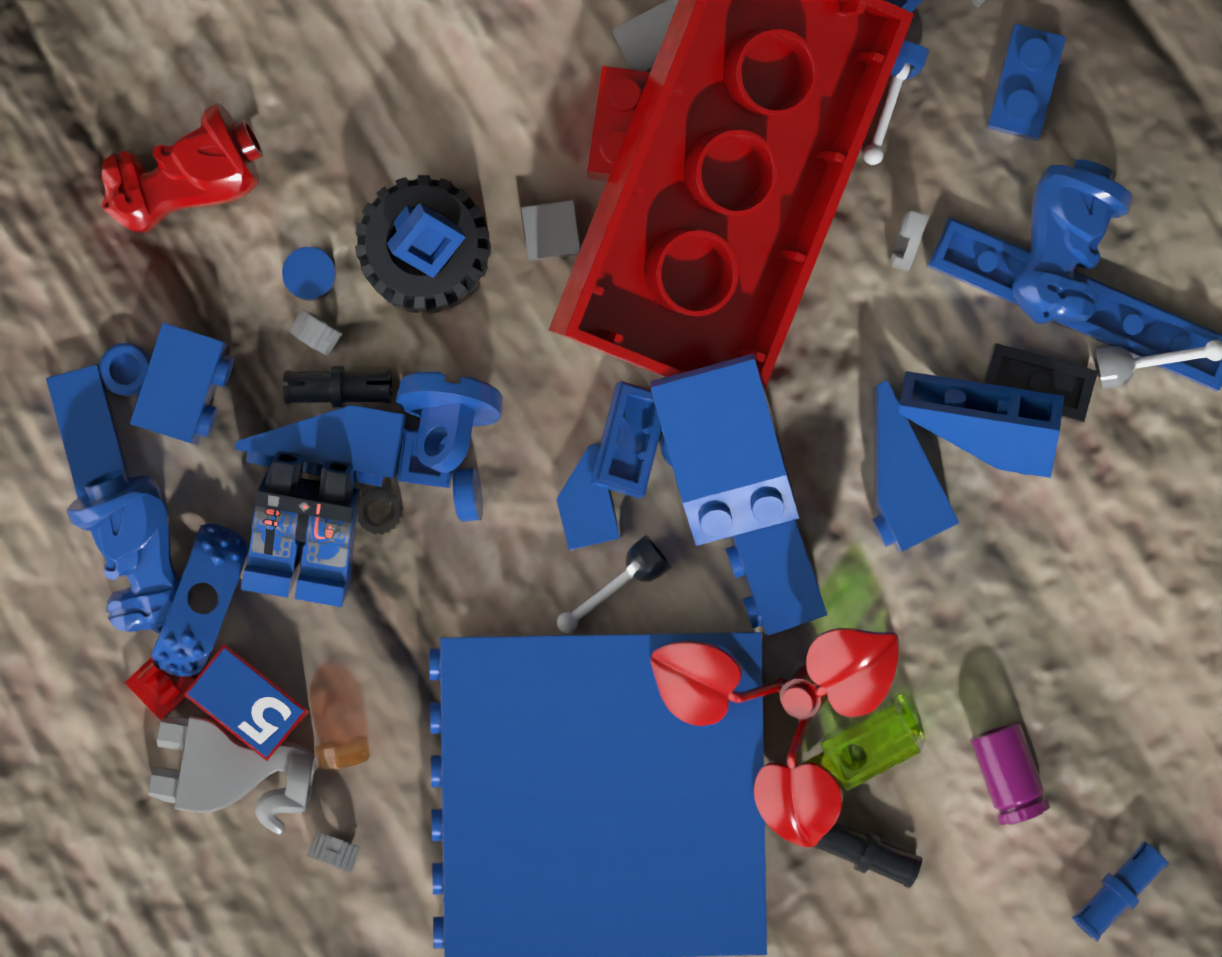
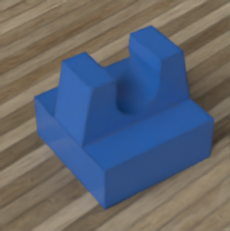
[387,203,466,278]

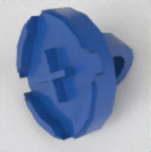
[396,372,503,473]

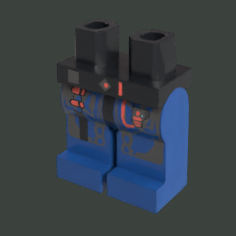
[241,451,361,607]

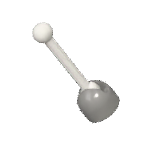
[1095,340,1222,390]

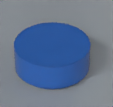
[282,247,336,301]
[99,343,151,397]
[453,468,483,522]

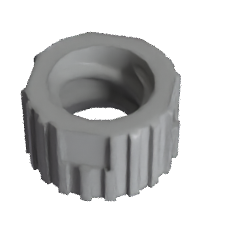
[289,309,342,355]
[307,832,359,872]

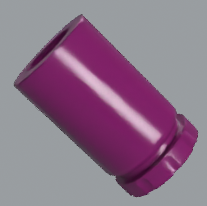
[970,722,1050,825]

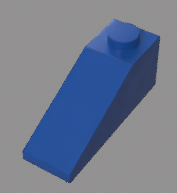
[898,371,1064,478]
[871,380,959,552]

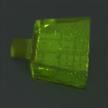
[801,693,926,791]

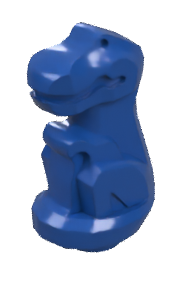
[1012,159,1132,324]
[66,470,191,634]

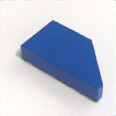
[556,443,620,551]

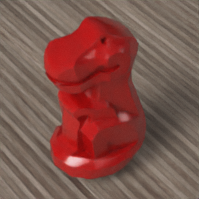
[102,103,263,233]

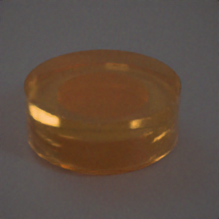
[315,736,371,769]

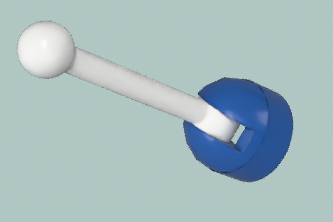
[863,40,930,165]

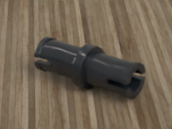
[283,366,393,408]
[813,822,923,888]

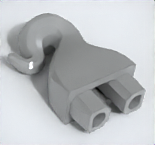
[148,714,316,835]

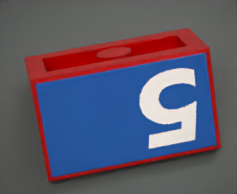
[183,644,310,761]

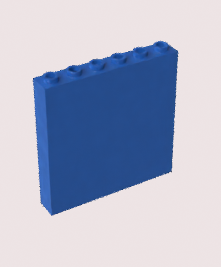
[429,632,767,957]

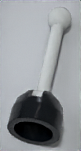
[557,535,672,633]

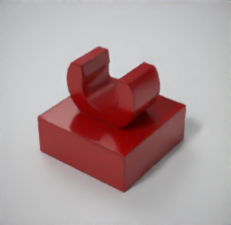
[124,657,196,721]

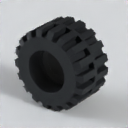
[355,175,491,314]

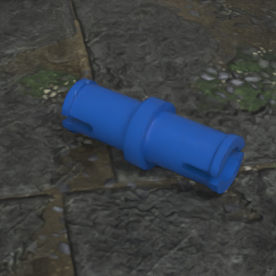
[1072,841,1169,942]

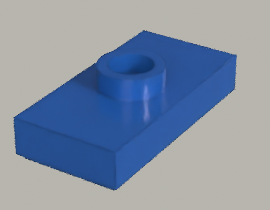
[590,381,662,499]

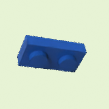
[986,24,1066,141]

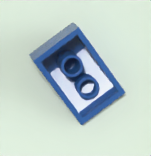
[649,353,799,546]

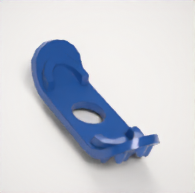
[152,523,248,676]

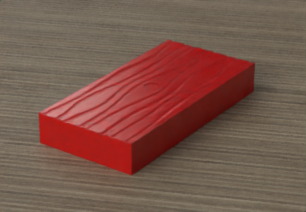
[548,0,914,390]

